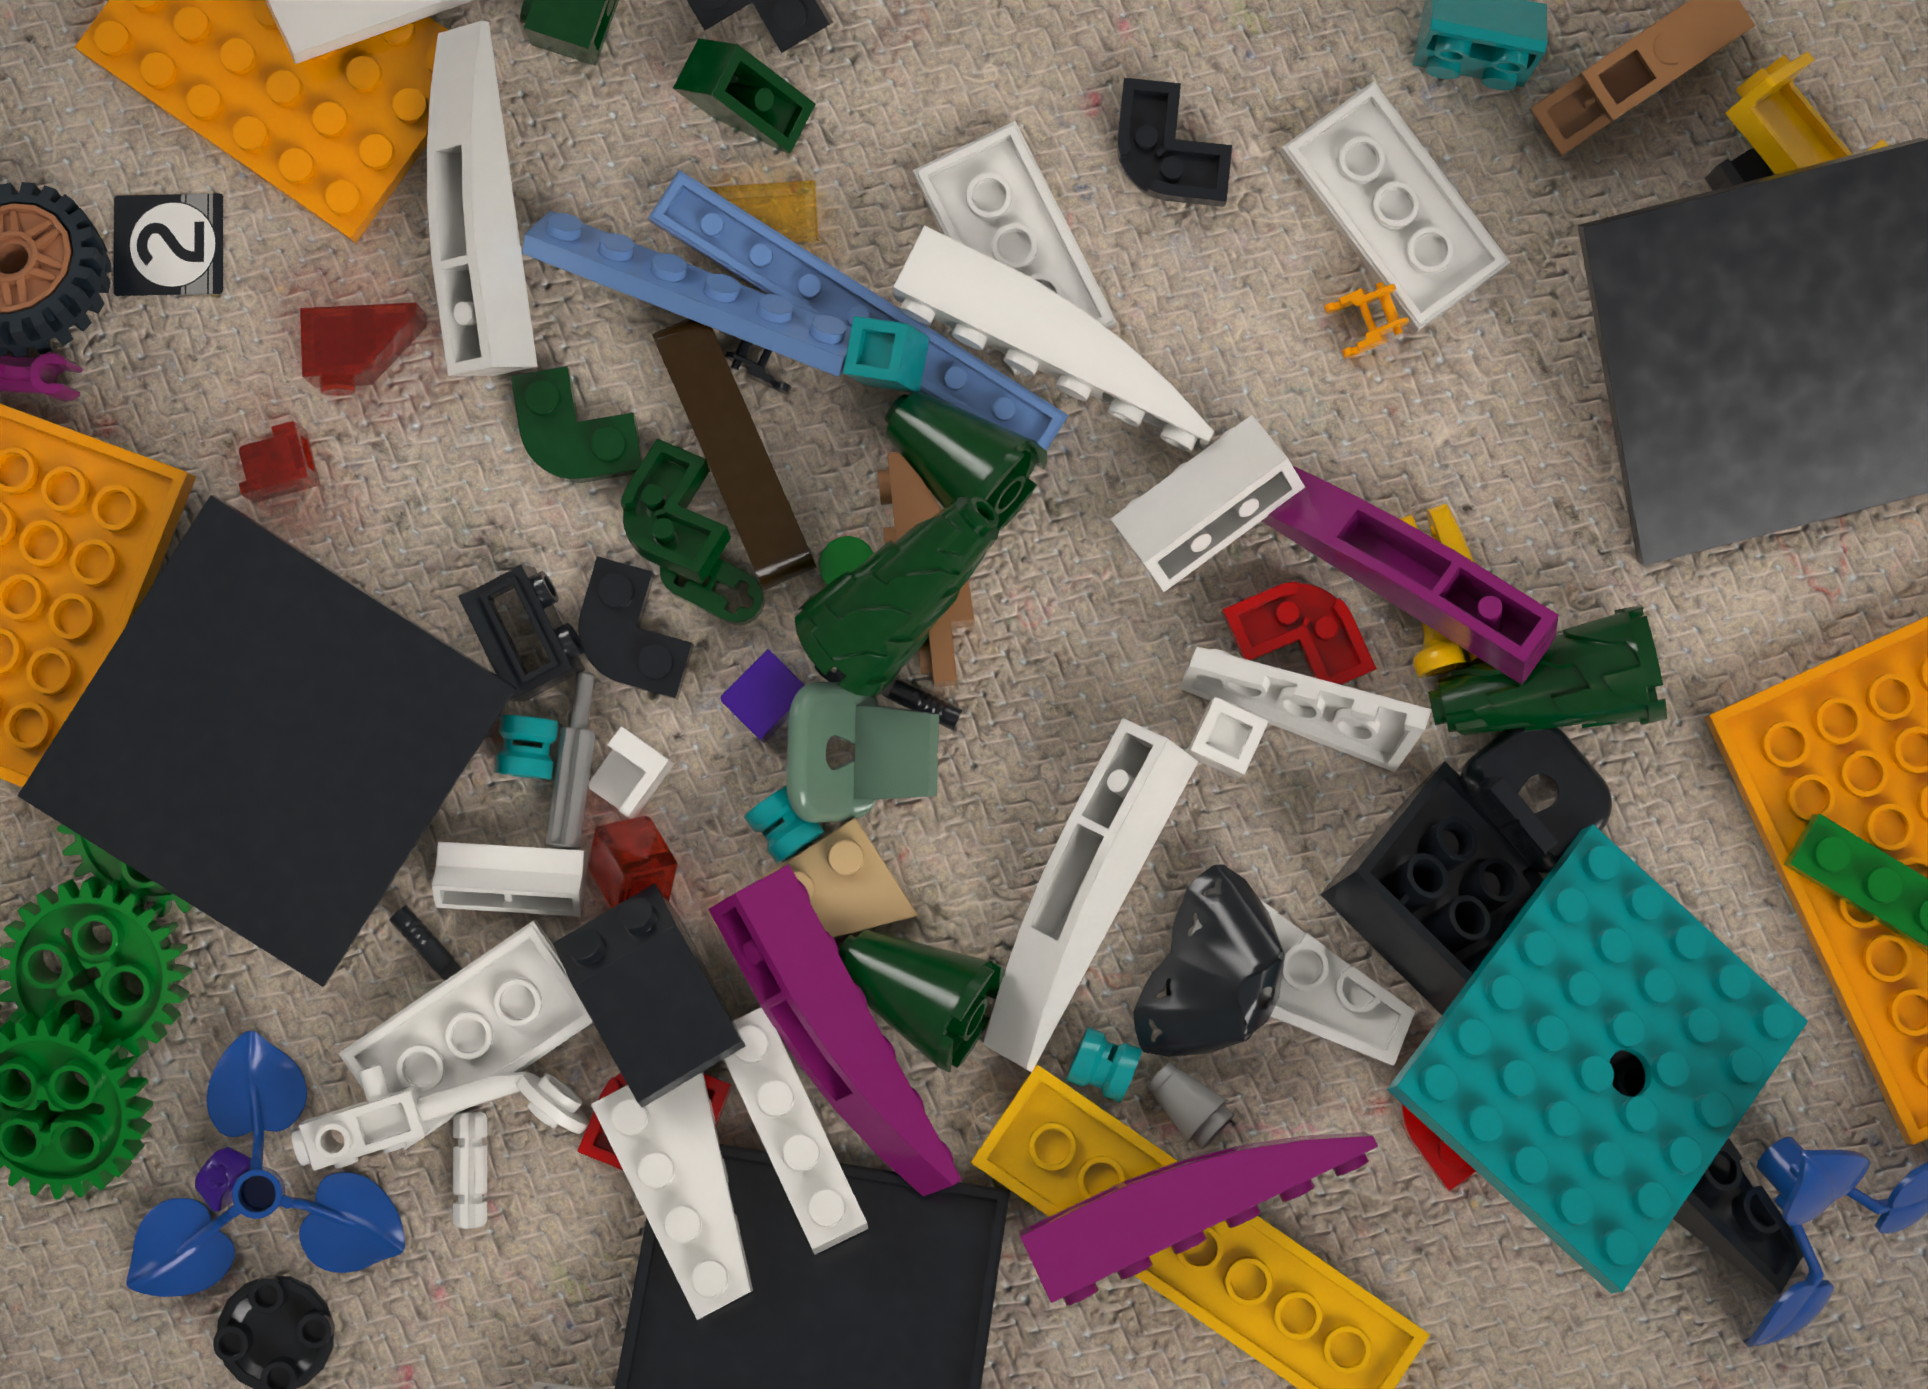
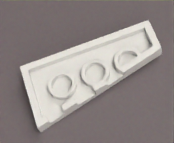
[1179,646,1432,772]
[591,1072,753,1320]

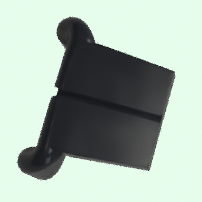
[1461,727,1612,873]

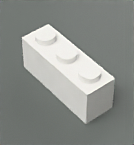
[1111,415,1305,592]

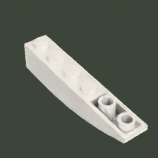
[427,21,538,376]
[893,225,1214,452]
[983,718,1199,1072]

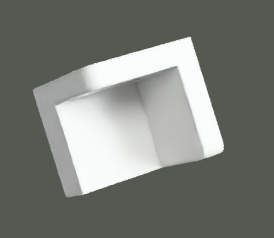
[1187,697,1269,779]
[588,726,675,820]

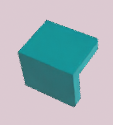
[843,316,929,393]

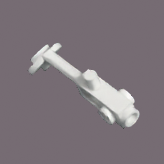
[292,1064,589,1171]

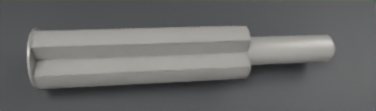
[545,671,595,850]

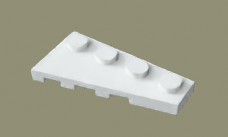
[1189,878,1415,1066]

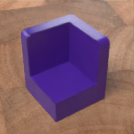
[721,649,805,743]

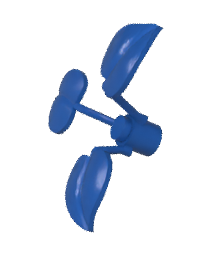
[126,1031,405,1297]
[1743,1137,1928,1348]

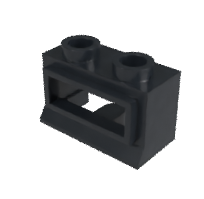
[458,564,585,702]

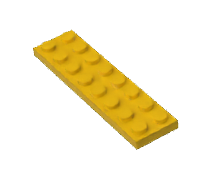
[970,1064,1430,1389]

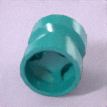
[493,715,559,780]
[744,785,825,865]
[1065,1026,1142,1103]

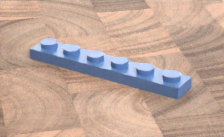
[522,211,852,377]

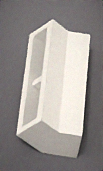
[432,842,589,917]

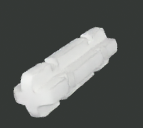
[453,1112,487,1229]

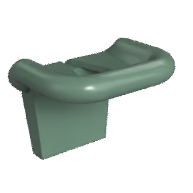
[787,682,939,823]

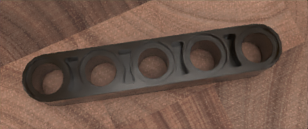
[652,318,817,590]

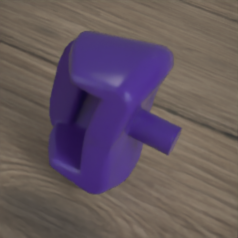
[195,1147,251,1212]

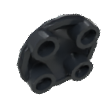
[213,1275,335,1389]

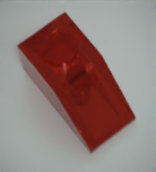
[300,302,427,396]

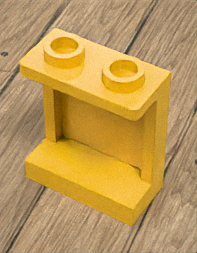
[1725,51,1889,174]

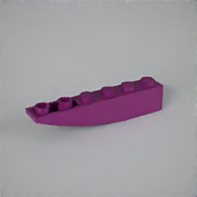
[1262,466,1559,685]
[708,864,962,1197]
[1019,1132,1378,1306]

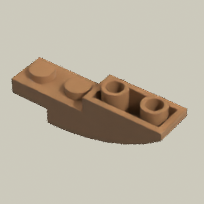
[1529,0,1756,157]
[878,452,975,687]

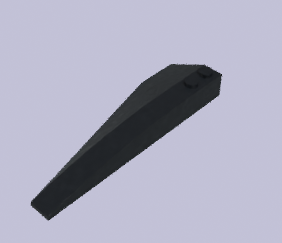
[1320,761,1803,1296]

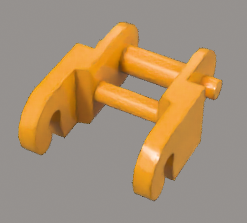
[1324,282,1410,359]

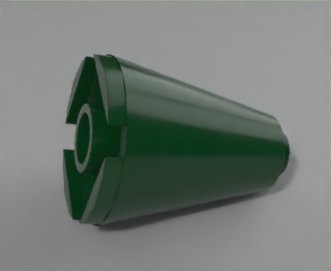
[885,391,1047,531]
[838,930,1005,1072]

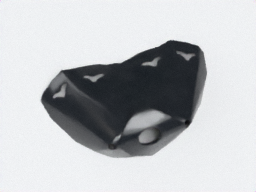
[1133,864,1285,1057]

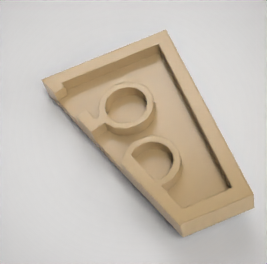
[708,818,918,938]

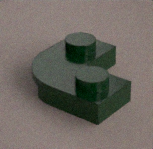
[511,366,643,483]
[621,439,731,584]

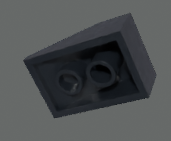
[553,883,746,1108]

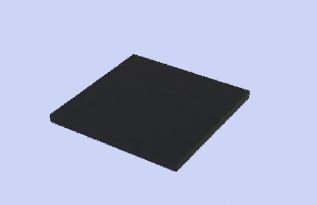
[1577,138,1928,566]
[17,495,517,987]
[615,1144,1010,1389]

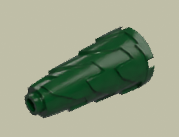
[794,496,999,697]
[1428,605,1667,736]

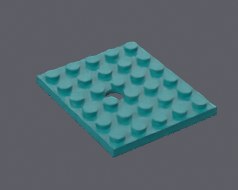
[1386,824,1808,1294]

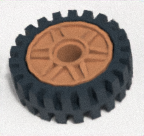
[0,182,112,358]

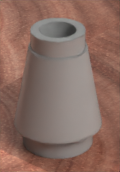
[1147,1062,1234,1149]

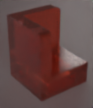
[238,421,321,503]
[588,816,678,908]

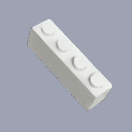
[724,1007,868,1255]

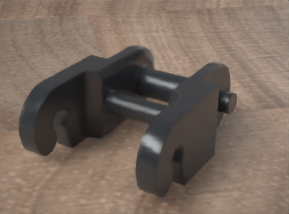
[725,339,792,394]

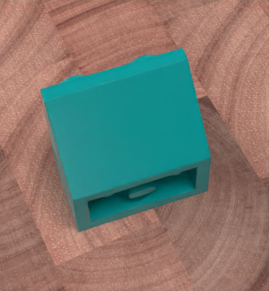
[1412,0,1548,90]

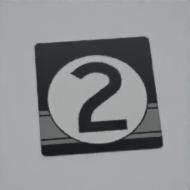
[114,193,224,296]

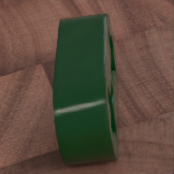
[660,558,765,626]

